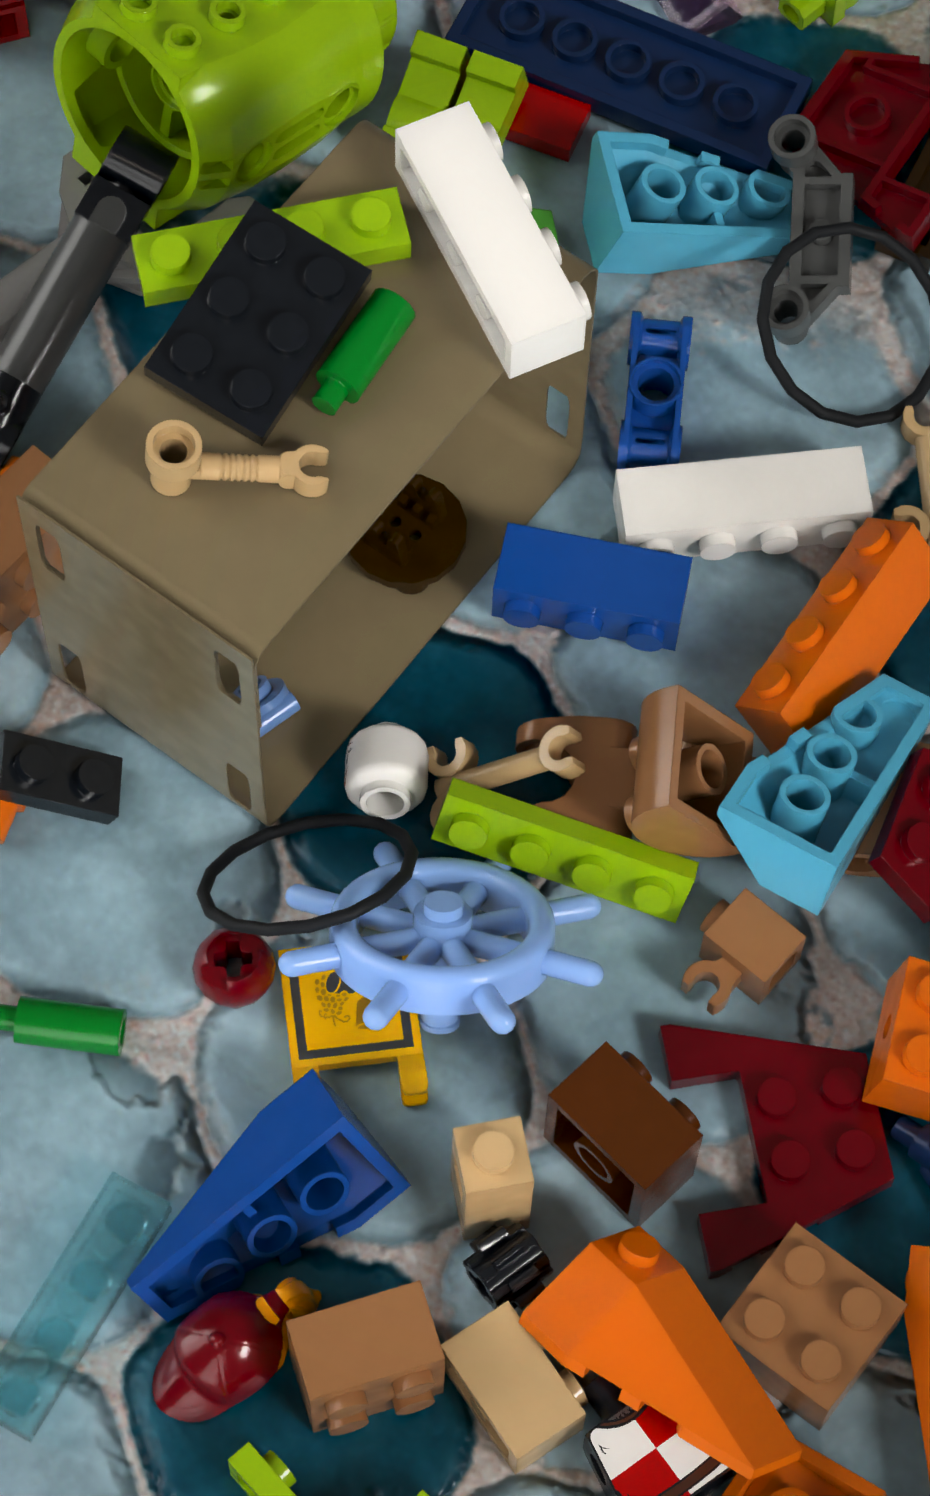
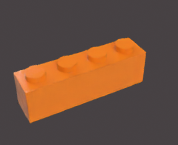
[735,517,930,754]

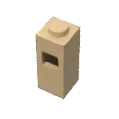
[451,1116,534,1240]

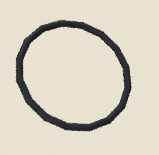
[757,221,930,428]
[196,813,419,937]

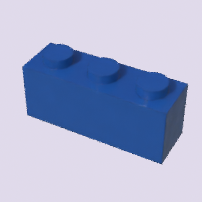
[491,522,693,652]

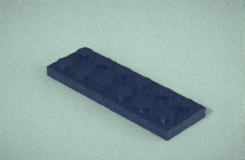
[445,0,813,175]

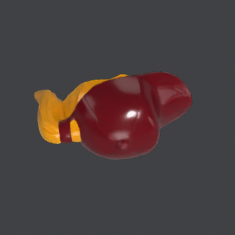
[152,1277,322,1423]

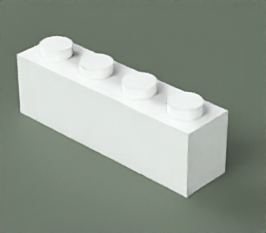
[395,101,592,379]
[613,446,874,560]

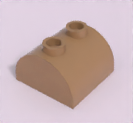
[624,684,754,857]

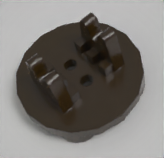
[348,474,467,594]

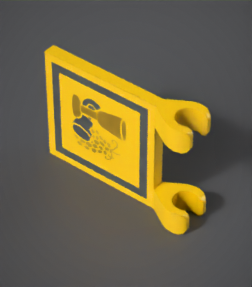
[278,946,428,1107]

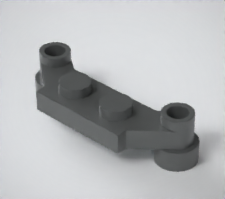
[768,114,855,345]

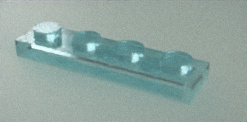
[0,1171,172,1443]

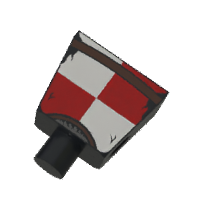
[583,1375,737,1496]

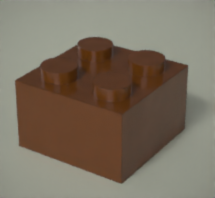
[543,1041,703,1227]

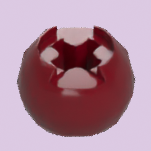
[192,927,276,1009]

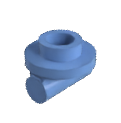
[234,675,301,738]

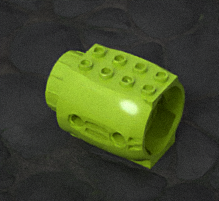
[53,0,397,230]

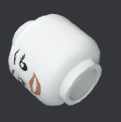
[344,722,429,820]

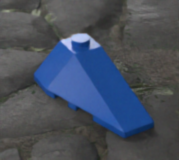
[126,1068,411,1322]

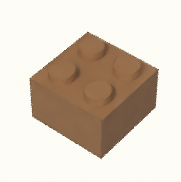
[720,1223,908,1431]
[286,1280,445,1436]

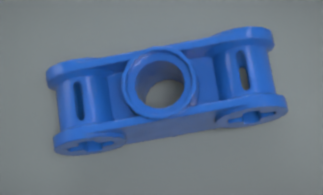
[616,311,693,469]

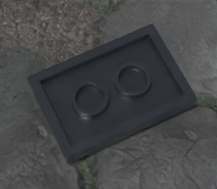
[144,200,372,446]

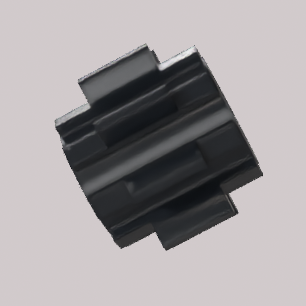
[463,1223,553,1310]

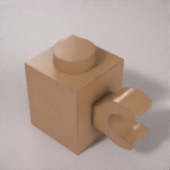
[680,888,806,1015]

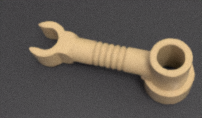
[145,420,329,497]

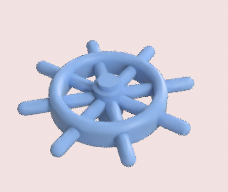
[278,841,604,1034]

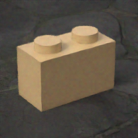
[441,1301,588,1475]

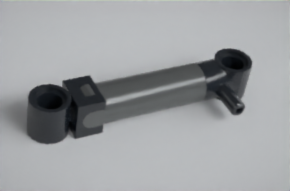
[0,125,180,469]

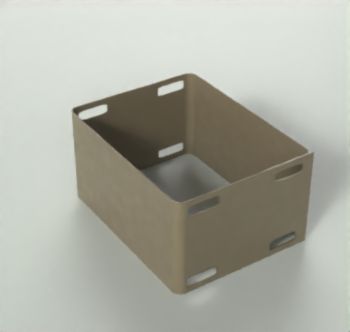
[16,119,598,826]

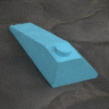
[582,131,793,274]
[716,674,930,916]

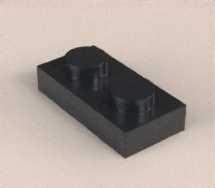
[0,729,123,825]

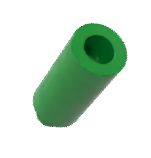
[312,288,416,416]
[0,996,127,1056]

